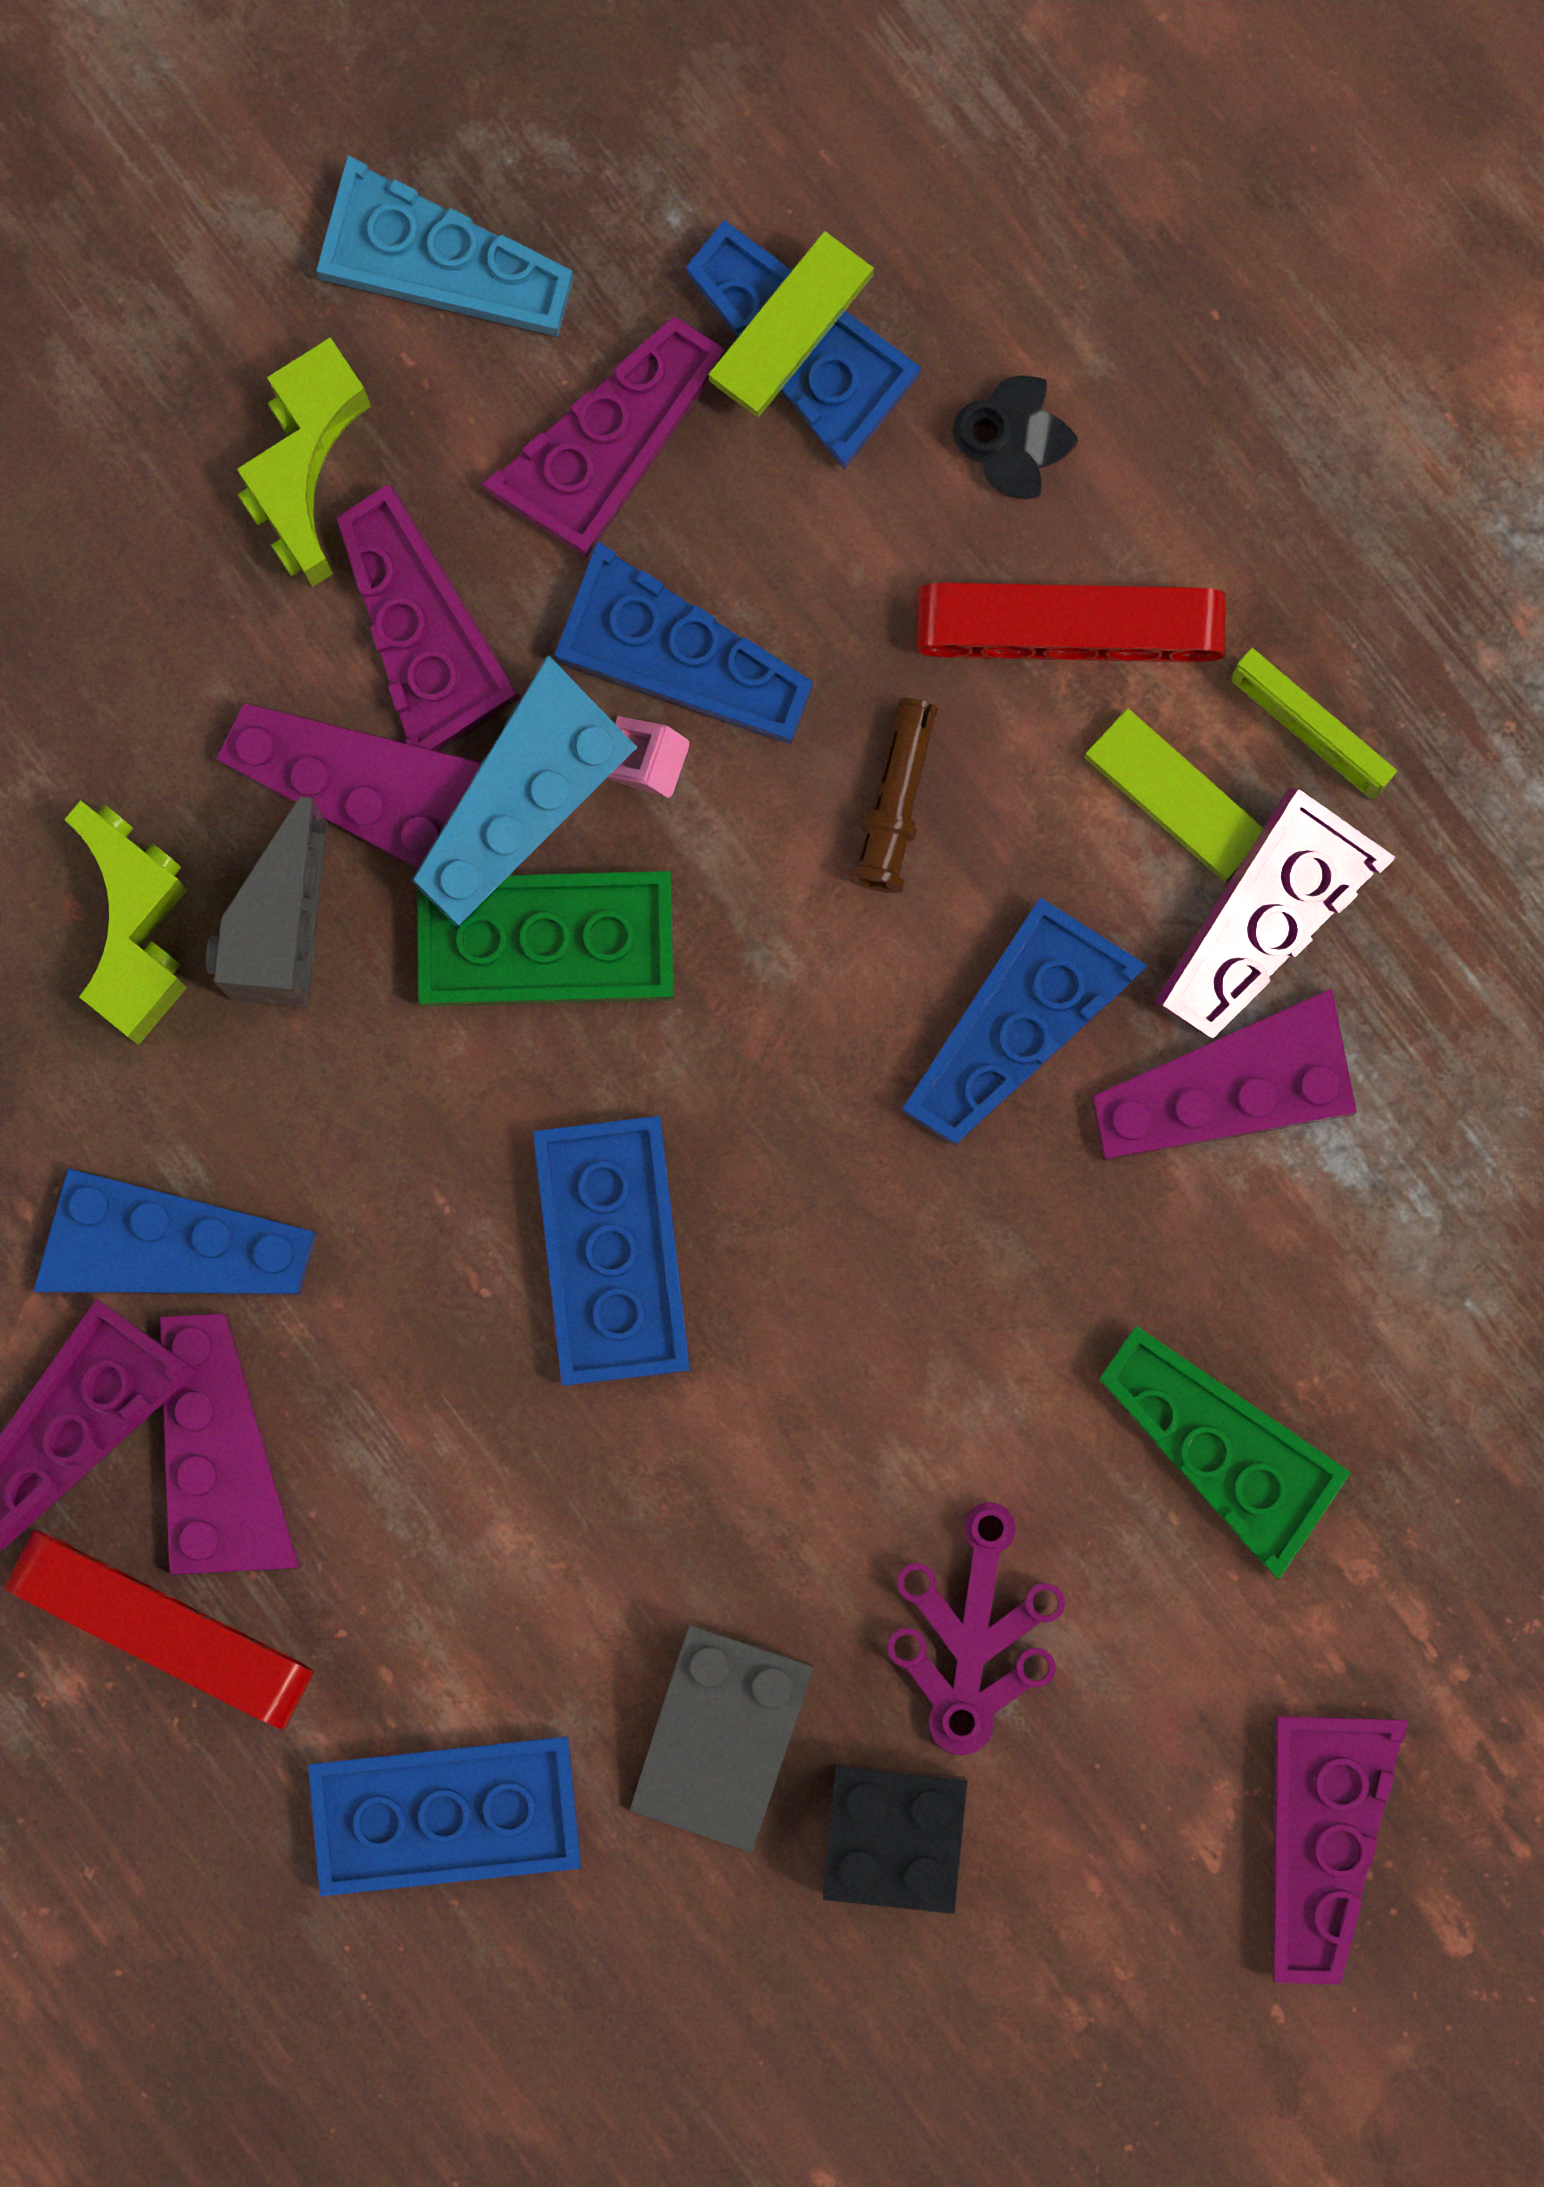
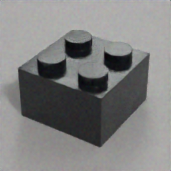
[823,1763,968,1914]

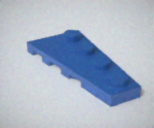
[686,220,921,470]
[554,541,813,745]
[902,897,1148,1146]
[33,1168,317,1295]

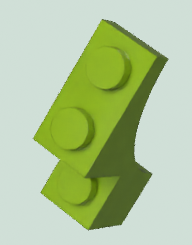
[237,337,371,587]
[64,800,188,1046]

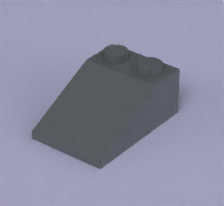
[206,797,328,1008]
[629,1625,814,1853]

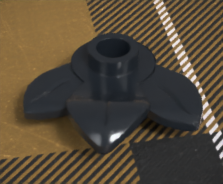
[953,376,1078,499]

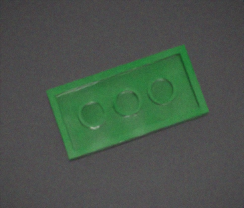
[417,871,674,1007]

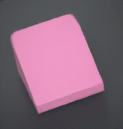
[606,716,689,798]

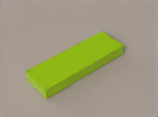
[708,231,874,418]
[1231,648,1397,800]
[1084,708,1263,883]

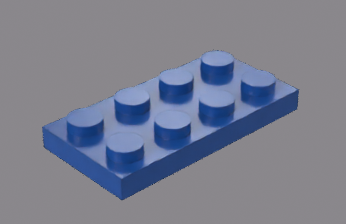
[533,1116,691,1387]
[308,1736,582,1896]

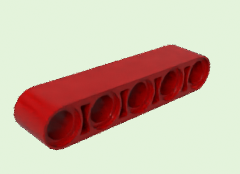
[917,583,1226,663]
[4,1529,315,1730]

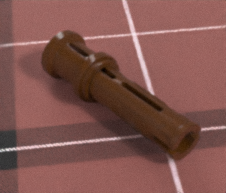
[848,698,938,893]

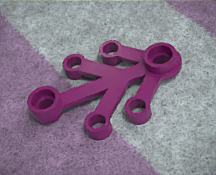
[887,1502,1065,1755]

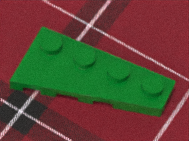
[1098,1326,1351,1580]

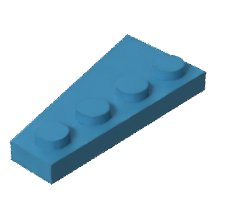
[316,155,574,337]
[411,656,637,926]

